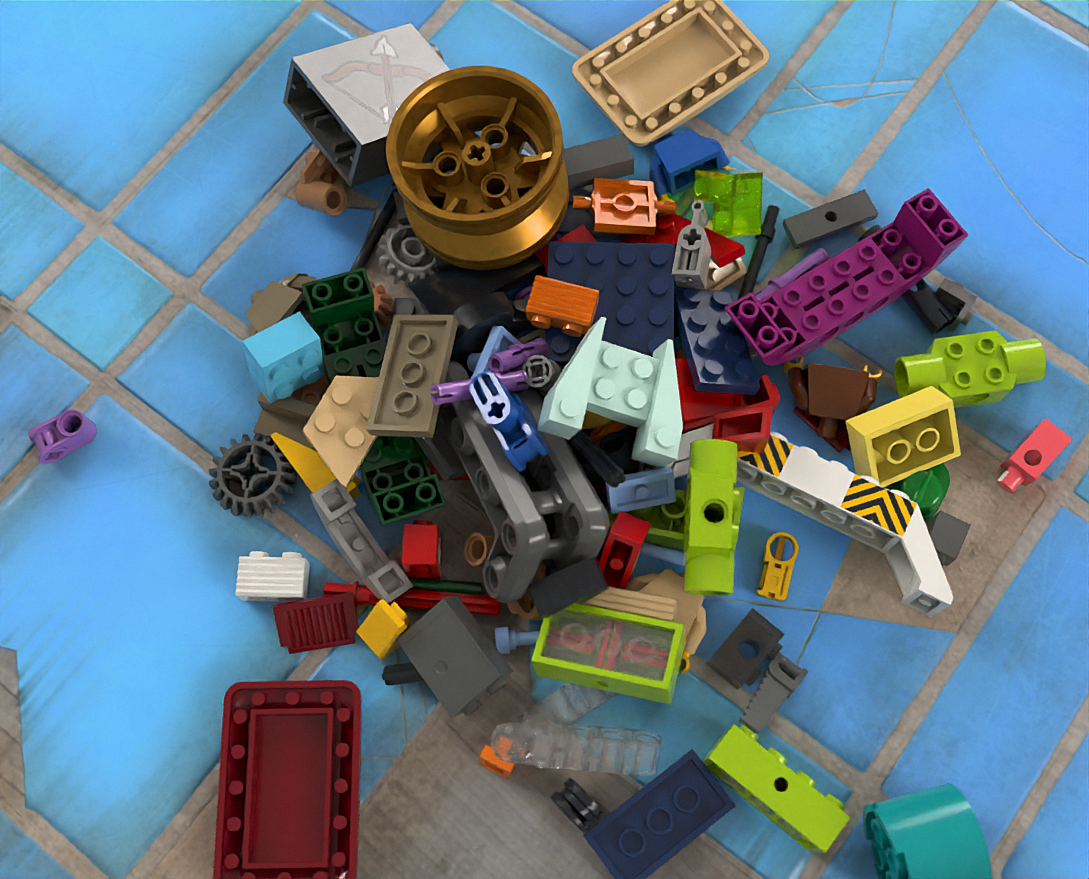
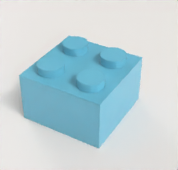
[242,312,325,404]

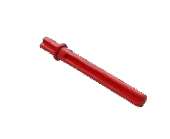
[323,581,501,616]

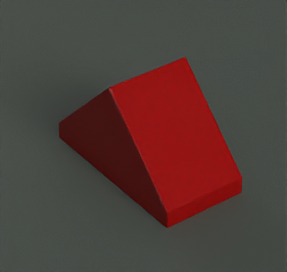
[712,405,773,454]

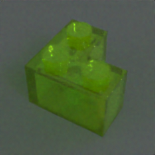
[694,168,763,237]

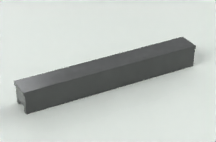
[393,133,634,226]

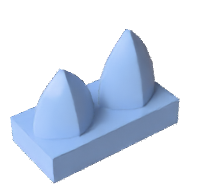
[606,467,676,514]

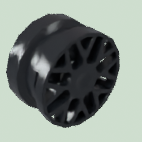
[550,778,604,833]

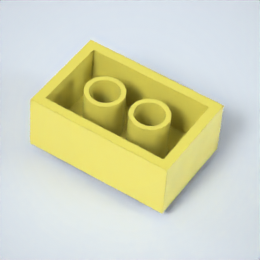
[846,386,961,487]

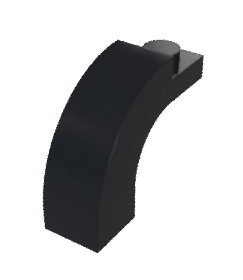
[450,291,539,373]

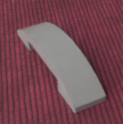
[310,479,413,603]

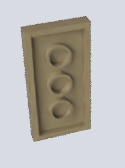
[366,315,458,438]

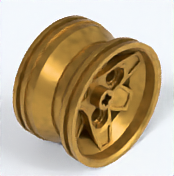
[386,66,569,270]

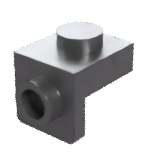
[935,278,977,331]

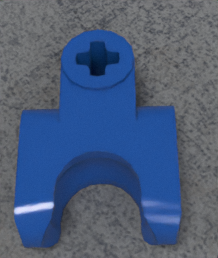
[469,371,549,472]

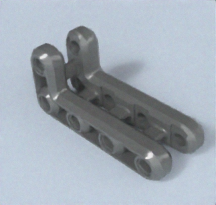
[438,360,610,603]

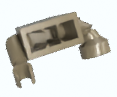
[246,273,316,337]

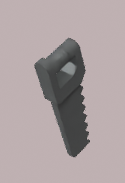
[739,652,808,734]

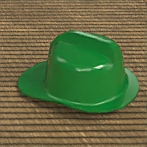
[890,463,950,522]

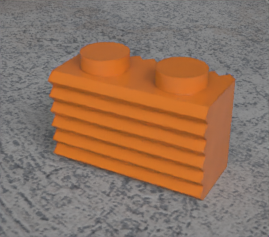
[526,275,599,337]

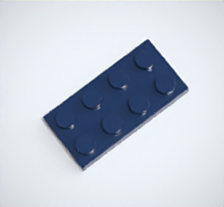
[674,286,760,395]
[583,749,736,879]

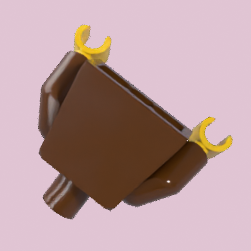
[783,357,882,439]

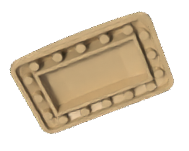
[572,0,769,146]

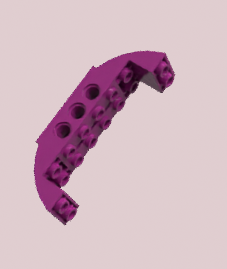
[724,188,968,366]

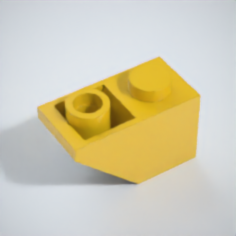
[356,598,411,662]

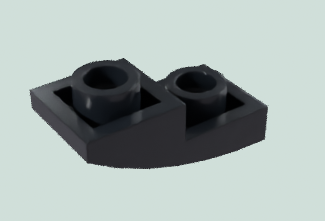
[528,557,609,618]

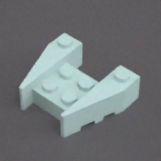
[537,317,683,468]

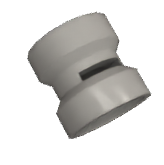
[522,355,562,391]

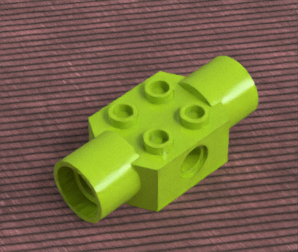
[894,330,1046,408]
[683,439,739,596]

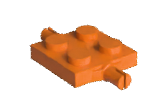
[572,178,676,235]

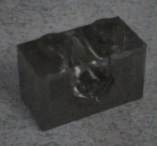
[706,608,784,690]

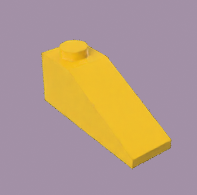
[270,432,361,500]

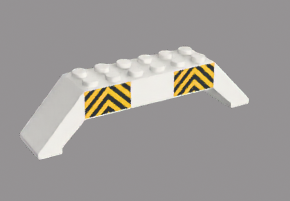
[636,423,954,617]

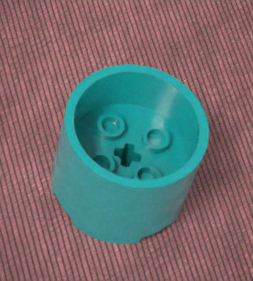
[863,783,992,879]

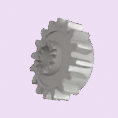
[376,224,438,288]

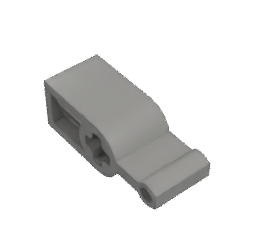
[672,200,711,289]

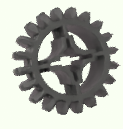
[209,433,297,519]

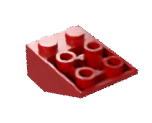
[675,358,760,423]

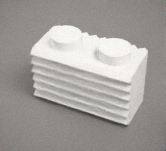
[235,551,310,602]

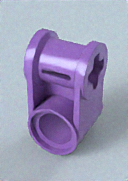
[28,409,97,464]

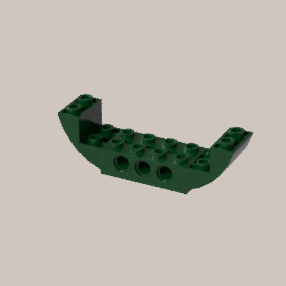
[301,267,447,526]

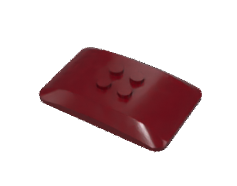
[213,680,362,879]

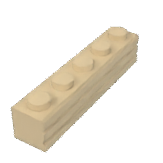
[582,586,679,622]

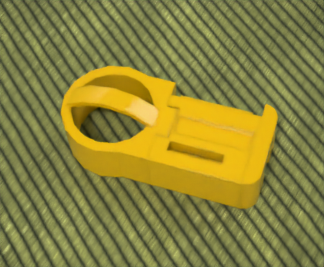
[755,532,799,602]

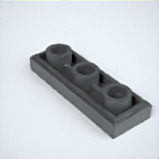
[782,189,878,249]

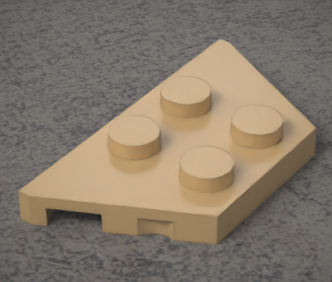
[303,376,379,490]

